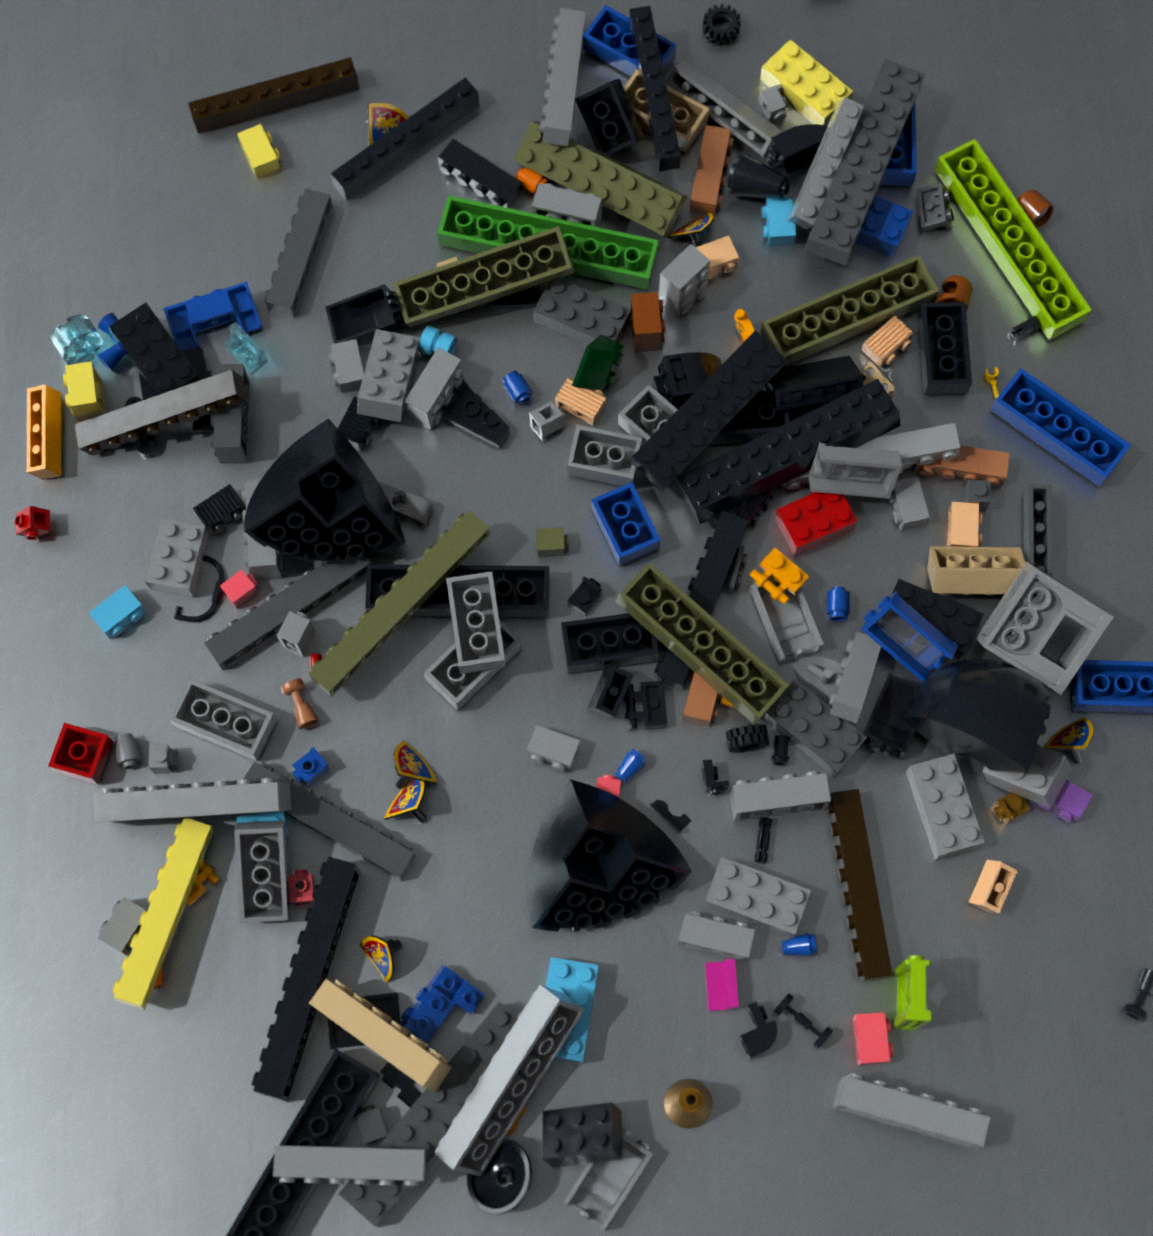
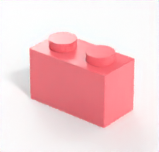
[853,1012,893,1065]

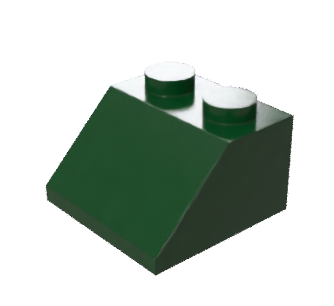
[572,335,624,390]

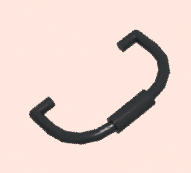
[173,555,224,622]

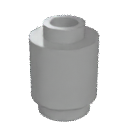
[113,733,141,769]

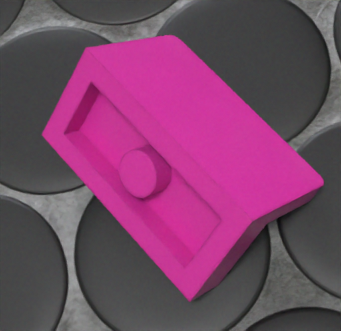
[705,959,739,1011]

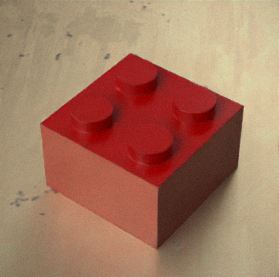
[48,723,114,785]

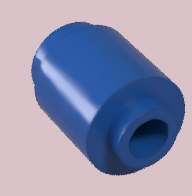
[502,371,533,405]
[827,586,850,622]

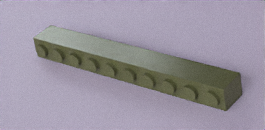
[309,510,490,697]

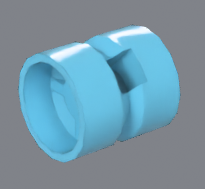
[418,325,457,356]

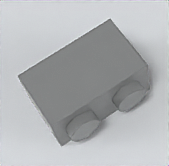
[328,339,364,393]
[888,476,930,530]
[277,611,316,657]
[527,725,580,772]
[98,897,147,955]

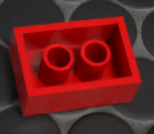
[774,492,857,557]

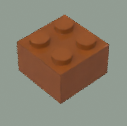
[631,292,665,352]

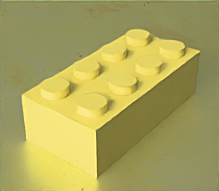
[760,39,853,126]

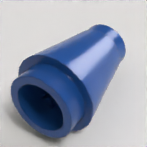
[614,748,647,783]
[782,933,818,956]

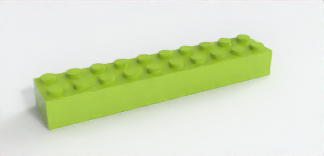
[934,139,1092,341]

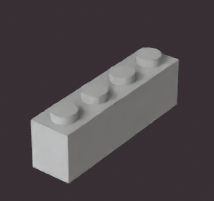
[828,632,881,723]

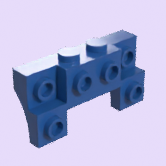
[163,282,263,350]
[400,965,484,1051]

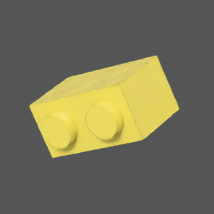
[237,124,281,178]

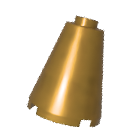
[664,1079,713,1129]

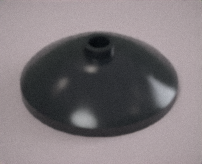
[467,1138,532,1214]

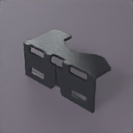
[650,800,692,834]

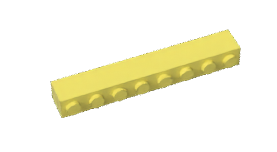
[113,817,214,1010]

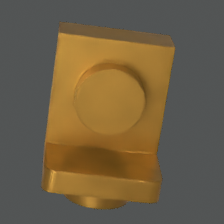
[993,792,1031,824]

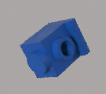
[292,747,330,786]

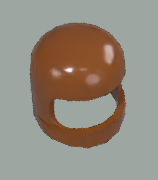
[1017,190,1054,229]
[936,275,973,311]

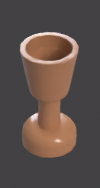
[281,678,320,730]

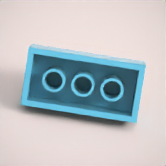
[546,957,598,1064]

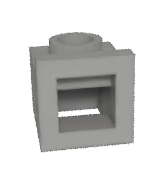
[759,84,788,123]
[529,401,565,441]
[149,744,178,774]

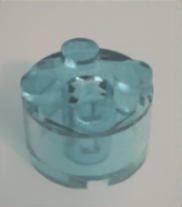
[50,314,104,365]

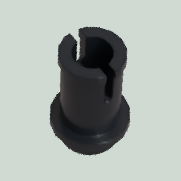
[1011,316,1041,340]
[771,735,790,766]

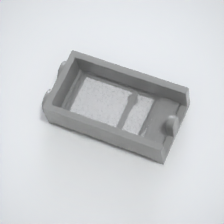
[808,443,904,499]
[750,578,824,665]
[563,1127,653,1231]

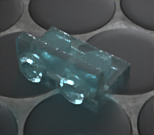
[223,321,267,375]

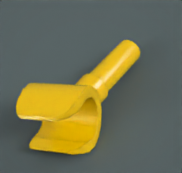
[984,367,1000,399]

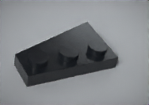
[441,380,510,448]

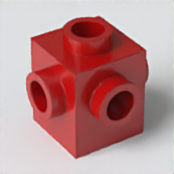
[14,506,50,540]

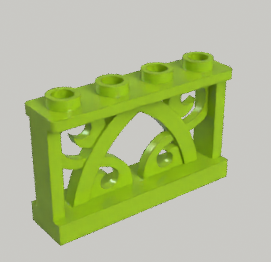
[892,955,931,1031]

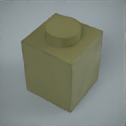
[536,527,569,557]

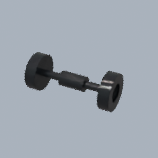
[774,993,833,1049]

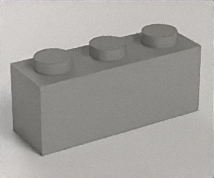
[678,911,755,961]

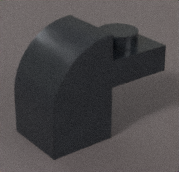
[739,1002,778,1060]

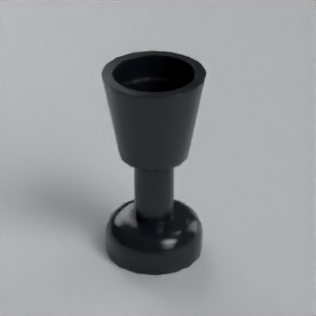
[1122,968,1153,1022]

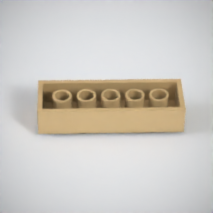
[309,979,453,1092]

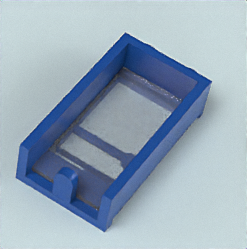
[861,592,958,682]

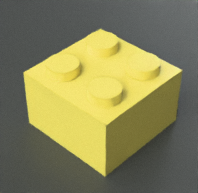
[63,361,105,422]

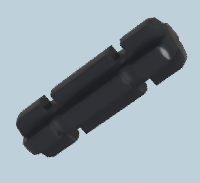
[754,817,772,864]

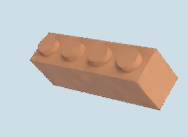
[690,125,734,215]
[914,445,1010,487]
[682,672,722,727]

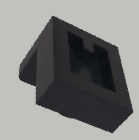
[567,576,602,616]
[701,759,729,795]

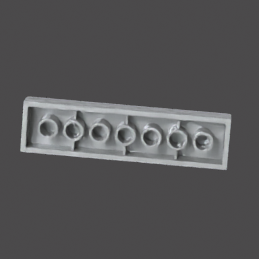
[93,778,291,822]
[434,985,585,1176]

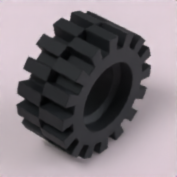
[703,4,741,46]
[726,724,770,753]

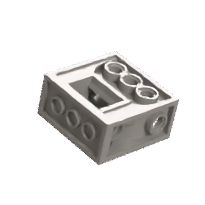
[976,561,1114,695]

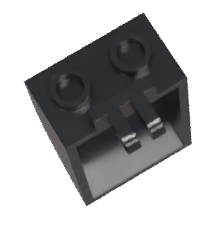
[767,124,828,177]
[325,284,404,345]
[652,352,722,406]
[863,673,918,760]

